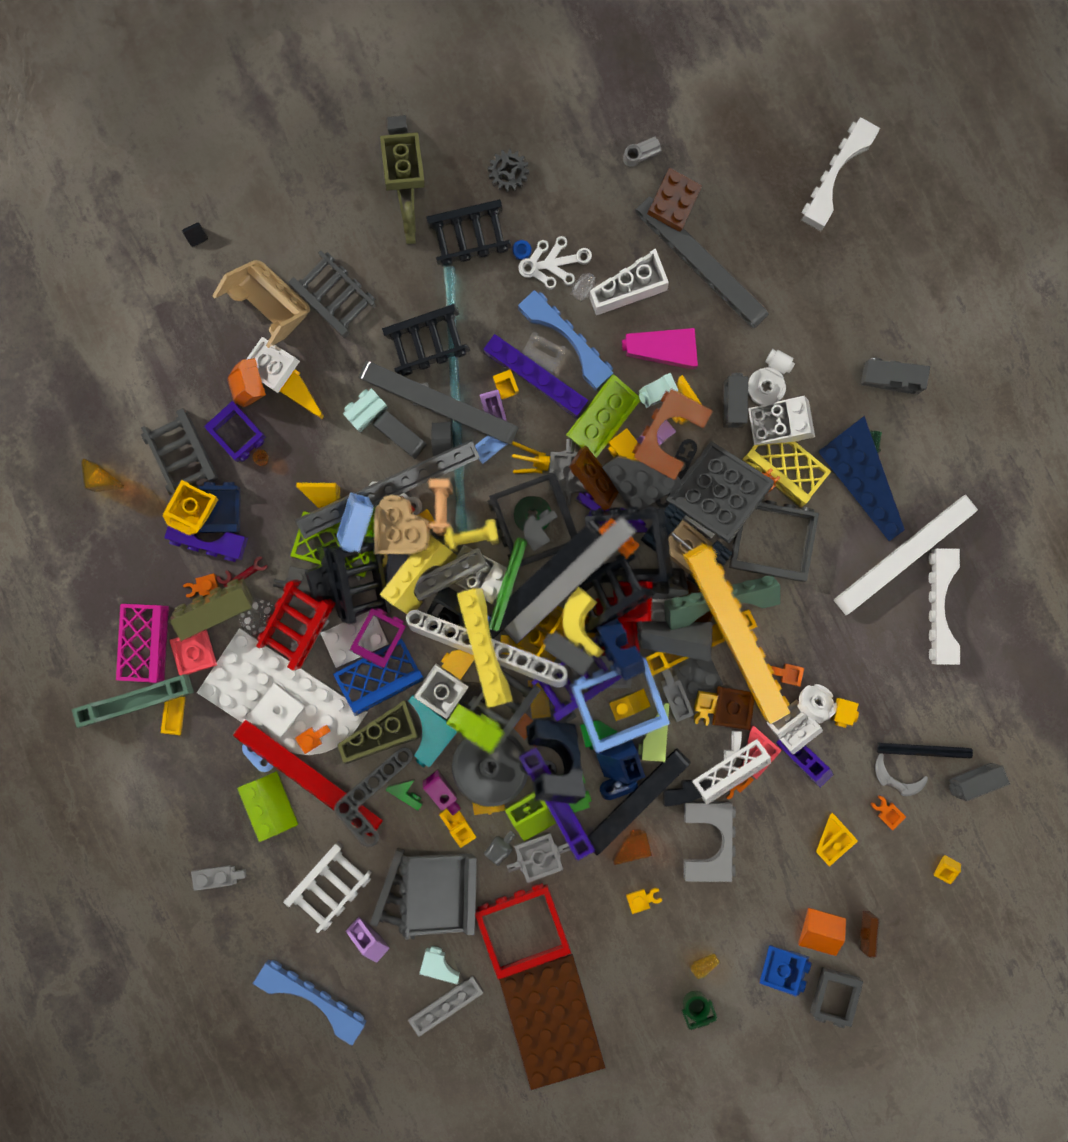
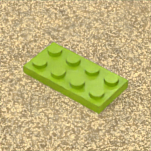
[566,375,641,458]

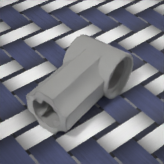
[623,137,662,167]

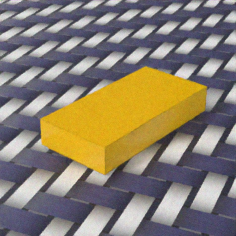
[528,680,551,719]
[161,696,186,735]

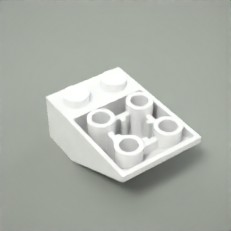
[748,395,815,445]
[455,545,517,606]

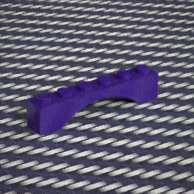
[483,334,588,419]
[519,746,595,861]

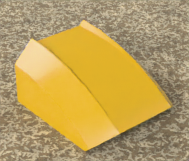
[163,480,218,536]

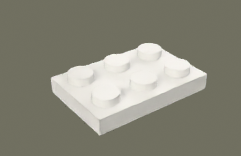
[247,337,300,393]
[321,611,389,668]

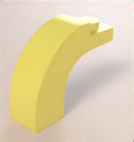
[563,587,604,657]

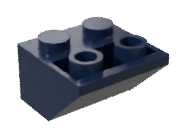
[595,739,645,784]

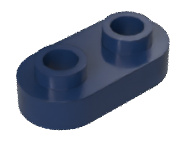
[600,779,638,800]

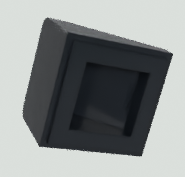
[182,222,208,247]

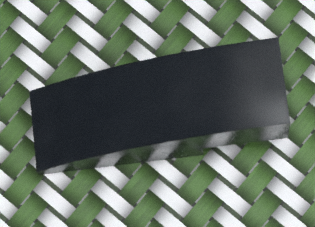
[663,779,718,806]

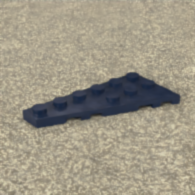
[818,415,905,541]

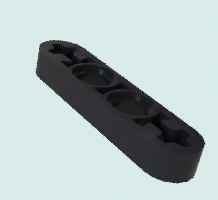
[655,439,697,508]

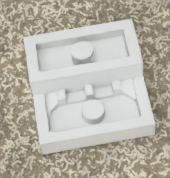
[767,699,823,754]

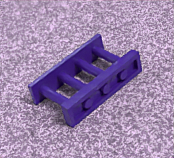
[531,638,622,721]

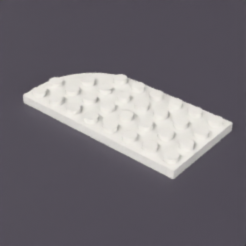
[197,628,368,755]

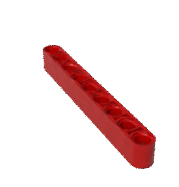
[233,719,383,837]

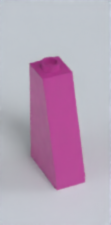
[622,328,698,370]

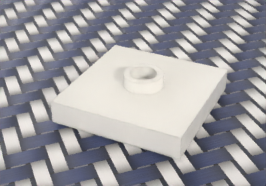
[250,683,305,737]

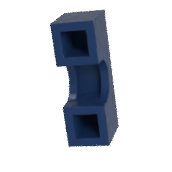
[596,619,645,681]

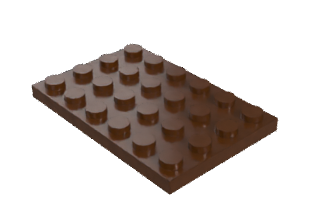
[499,954,605,1090]

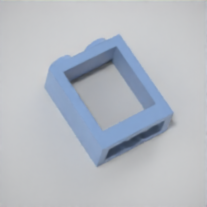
[336,492,373,552]

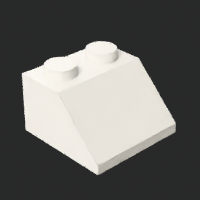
[414,663,468,719]

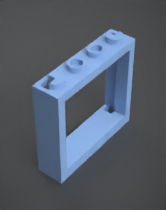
[570,657,670,753]

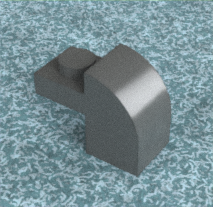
[524,509,558,551]

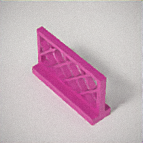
[116,604,169,683]

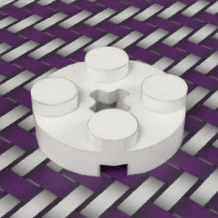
[748,367,786,405]
[798,684,837,723]

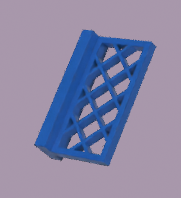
[333,639,423,716]

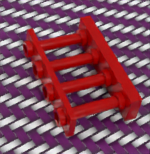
[256,579,336,671]

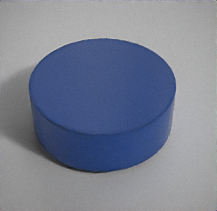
[512,240,531,260]

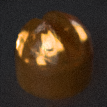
[253,449,269,466]

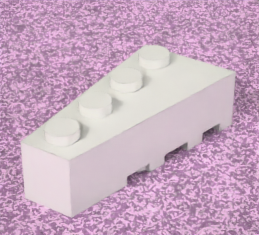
[590,248,669,316]

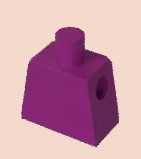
[423,769,461,815]

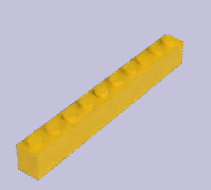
[683,543,790,724]

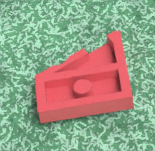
[741,726,782,779]

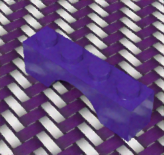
[164,526,248,562]

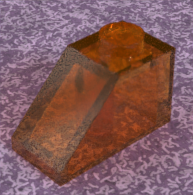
[612,829,652,865]

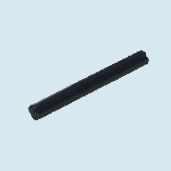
[877,743,973,759]

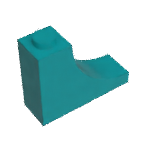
[408,695,457,768]

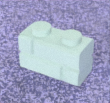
[343,388,388,432]

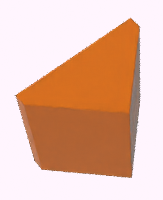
[798,908,846,956]

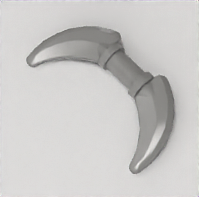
[875,753,928,796]

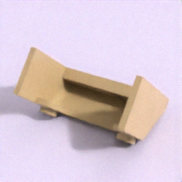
[213,260,310,348]

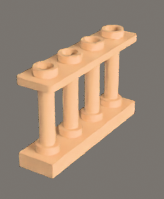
[429,479,453,536]

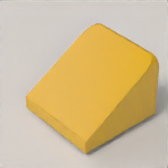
[934,855,961,885]

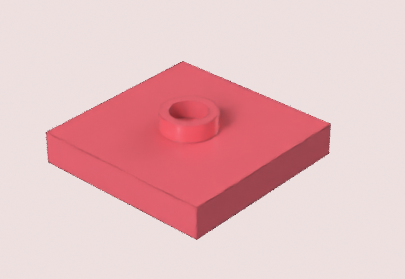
[169,629,217,676]

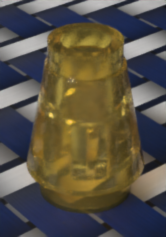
[690,953,720,980]

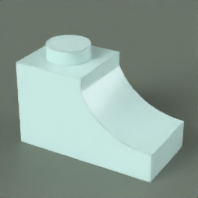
[639,373,678,408]
[420,946,460,984]

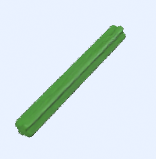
[489,537,527,631]

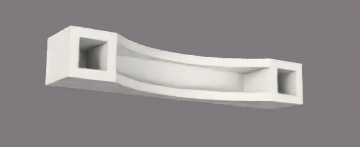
[801,117,880,231]
[929,549,960,665]

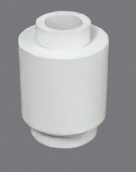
[765,349,795,375]

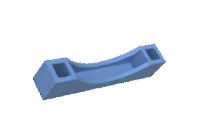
[518,290,613,391]
[253,959,366,1045]

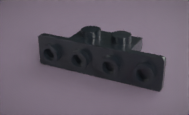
[305,546,341,618]

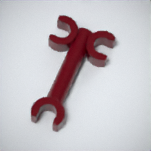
[217,556,269,587]

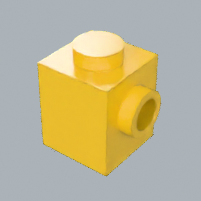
[830,698,859,728]

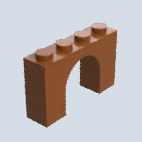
[632,389,713,480]

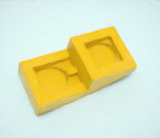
[439,808,477,848]

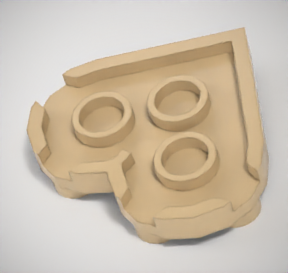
[374,495,431,554]

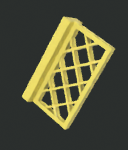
[742,442,831,508]

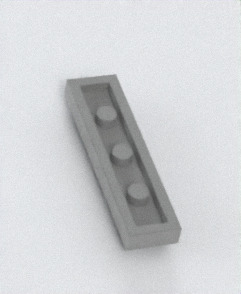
[414,547,488,601]
[408,976,484,1037]

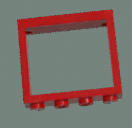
[475,883,571,980]

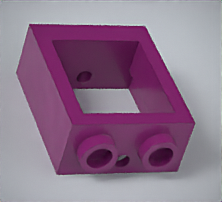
[349,608,406,668]

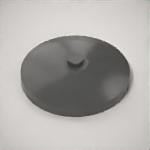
[452,730,528,807]

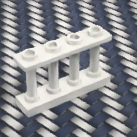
[284,842,372,933]

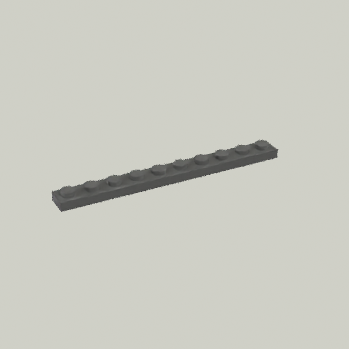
[295,440,480,538]

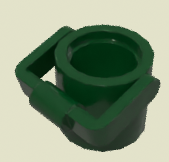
[682,990,717,1030]

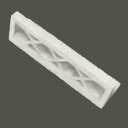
[693,739,771,805]

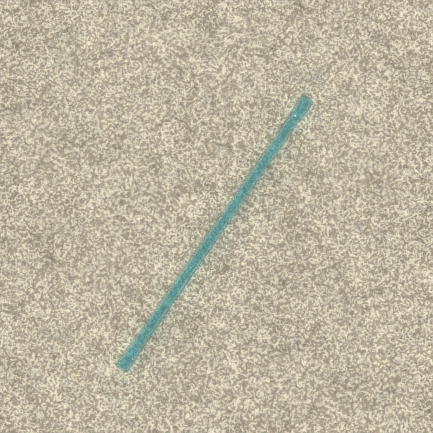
[444,266,467,532]

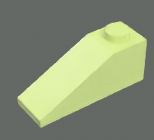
[638,703,669,762]

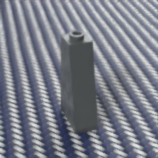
[638,621,712,661]

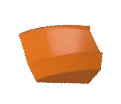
[227,358,266,407]

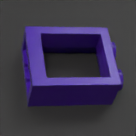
[204,401,266,462]

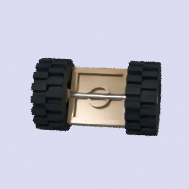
[641,503,733,587]

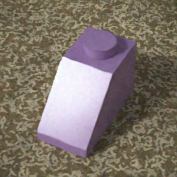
[346,917,390,963]

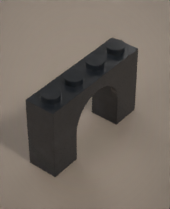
[526,719,586,804]

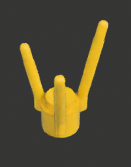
[512,441,550,474]

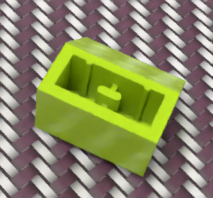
[505,791,557,842]

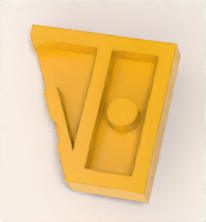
[816,813,858,867]

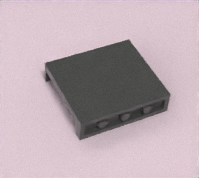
[399,853,477,940]

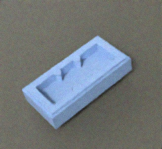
[475,435,508,464]

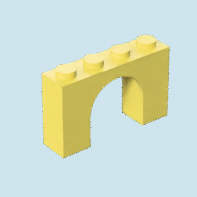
[380,535,457,614]

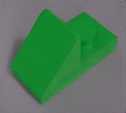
[385,779,423,811]

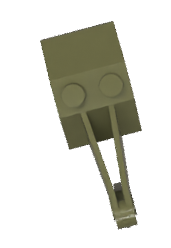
[380,133,425,244]

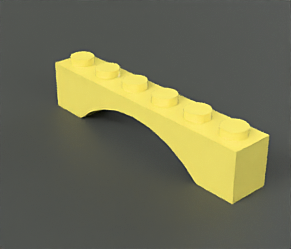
[457,588,513,708]

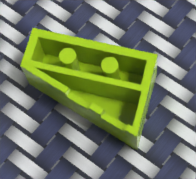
[446,704,504,753]

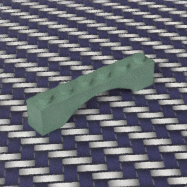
[664,575,780,630]
[72,674,194,728]

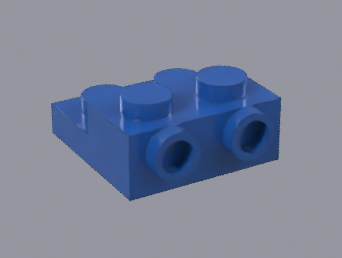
[759,945,812,996]

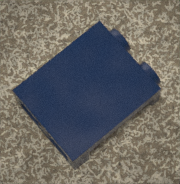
[198,482,240,533]

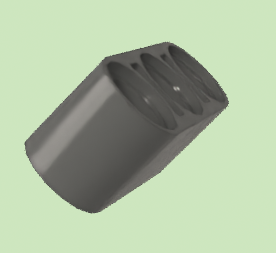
[373,410,427,459]

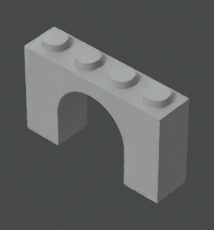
[684,801,736,882]

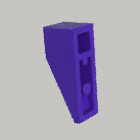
[776,739,834,788]

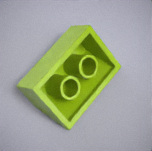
[237,771,299,842]

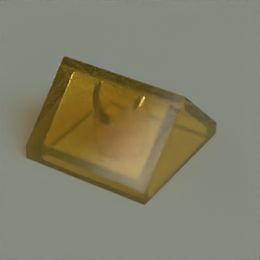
[81,458,124,492]

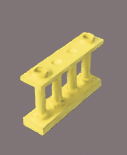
[444,520,499,553]

